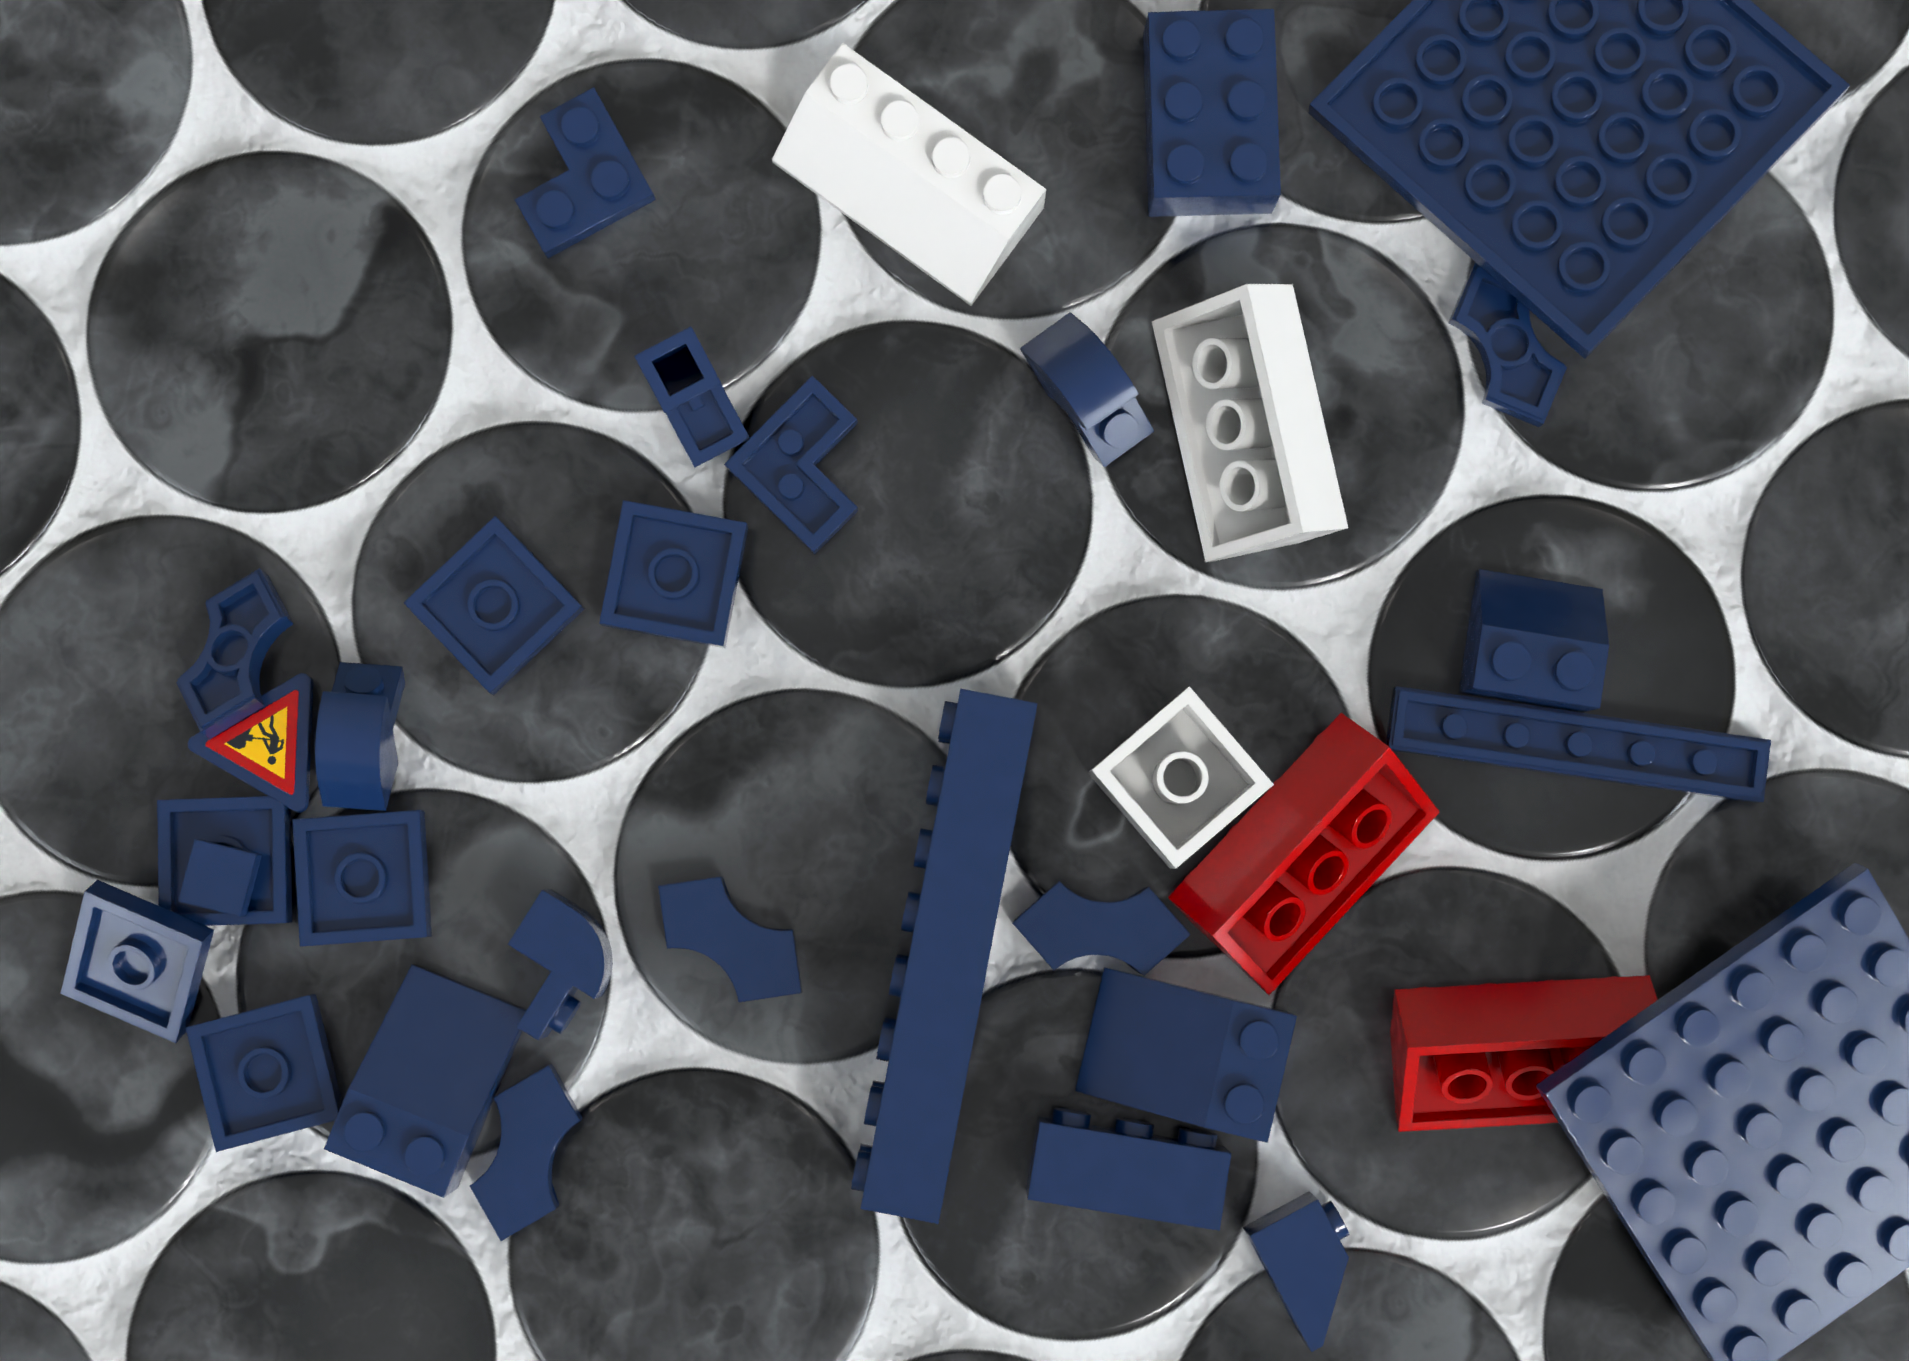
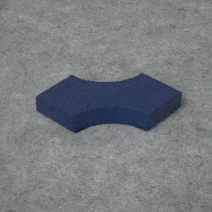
[1448,263,1567,427]
[176,568,294,739]
[658,876,803,1002]
[1012,881,1191,976]
[470,1064,583,1241]

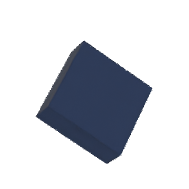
[178,839,262,917]

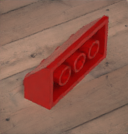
[1168,713,1440,995]
[1390,975,1658,1132]

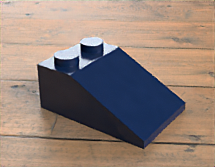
[324,964,526,1198]
[1075,967,1297,1143]

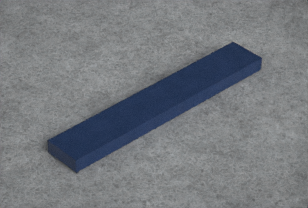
[1386,686,1771,803]

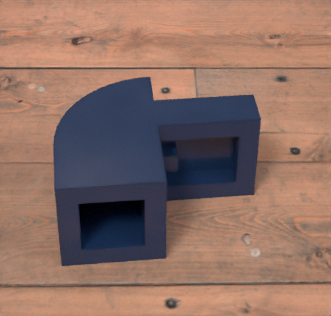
[1020,312,1154,467]
[634,326,750,468]
[315,662,405,811]
[508,889,613,1040]

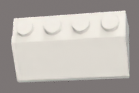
[772,43,1046,306]
[1152,284,1348,562]

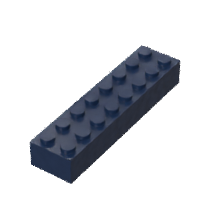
[851,688,1038,1224]

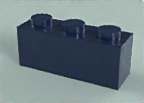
[1026,1108,1232,1231]

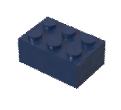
[1143,9,1281,217]

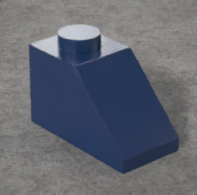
[1243,1192,1350,1352]

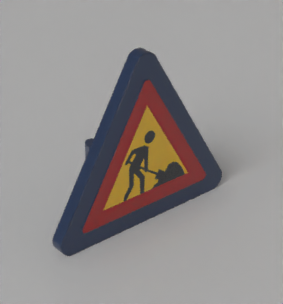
[188,673,314,812]

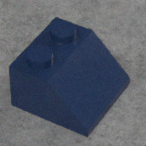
[1458,569,1609,713]

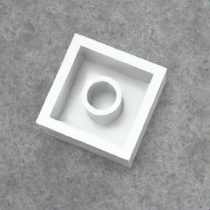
[1088,686,1274,869]

